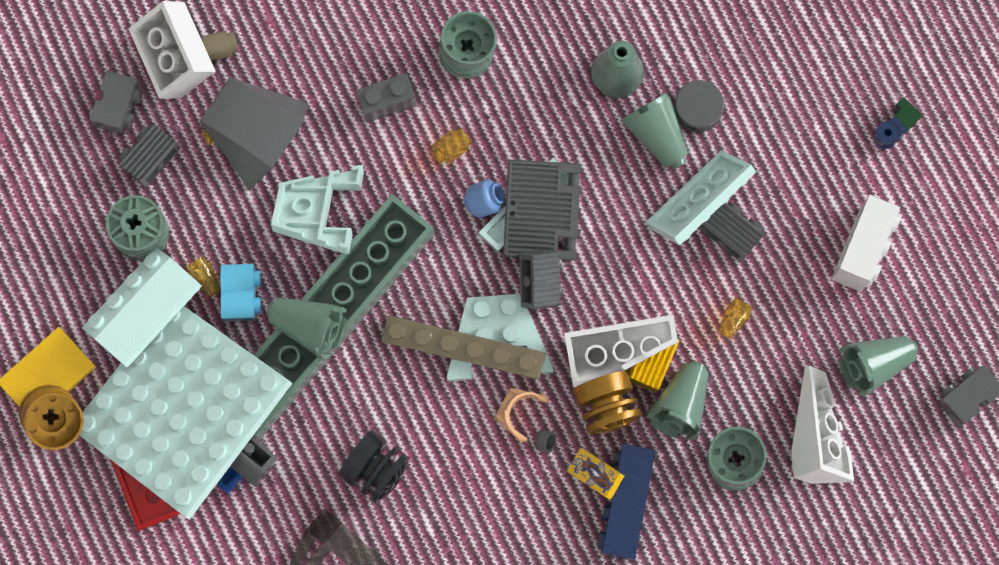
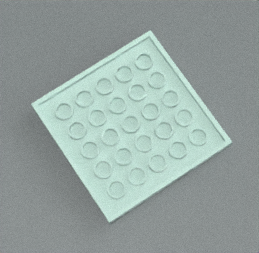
[79,306,292,520]

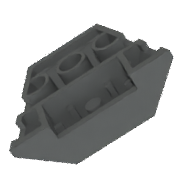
[199,77,309,190]

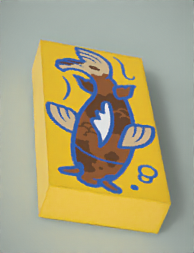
[567,448,625,499]

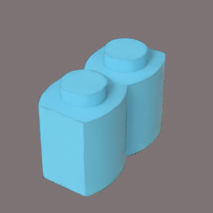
[220,264,261,322]

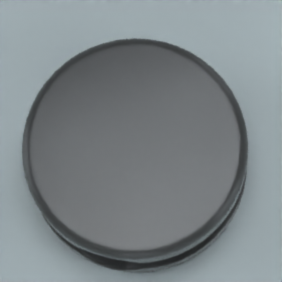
[673,80,724,133]

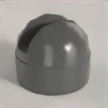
[533,430,556,453]

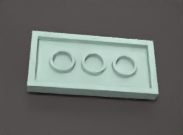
[646,151,756,245]

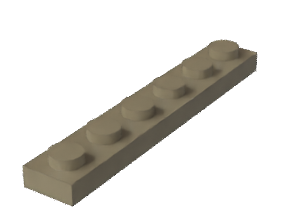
[381,315,546,380]

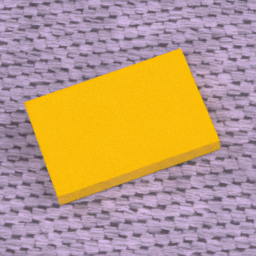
[0,327,96,415]

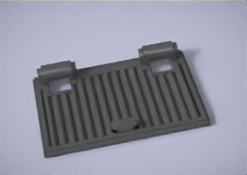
[503,159,581,261]

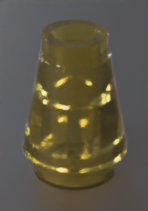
[185,256,221,298]
[718,297,754,340]

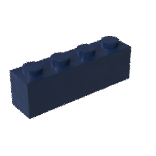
[597,444,656,561]

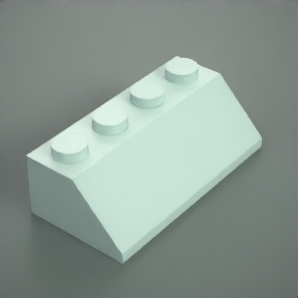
[82,247,202,367]

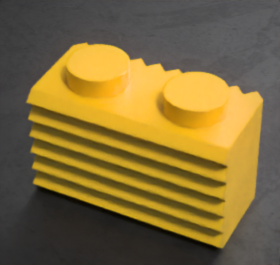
[625,340,680,393]

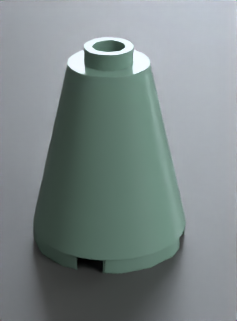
[591,41,644,98]
[621,92,688,169]
[266,297,347,360]
[839,336,918,396]
[647,361,709,441]

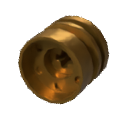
[573,371,642,435]
[19,384,84,450]

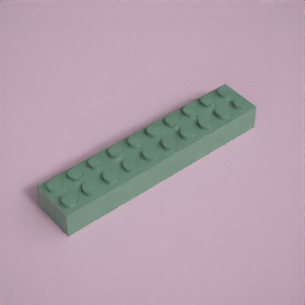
[253,194,434,440]

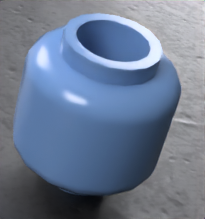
[464,179,506,218]

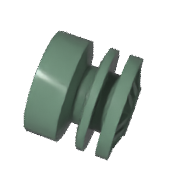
[438,11,497,79]
[106,195,169,261]
[707,427,767,491]

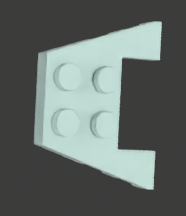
[271,165,364,254]
[447,294,554,382]

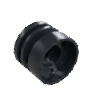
[337,430,410,505]

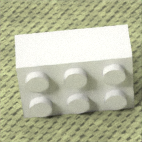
[129,1,216,99]
[831,195,901,292]

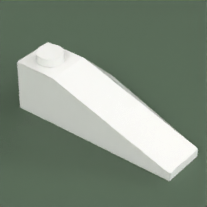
[564,315,678,388]
[791,366,854,484]

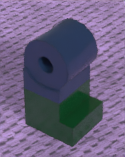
[873,97,923,149]

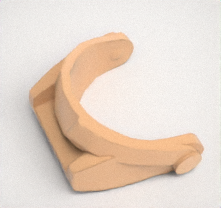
[495,388,548,443]

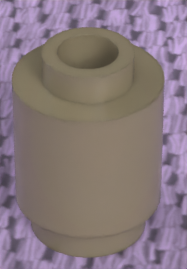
[202,30,239,62]

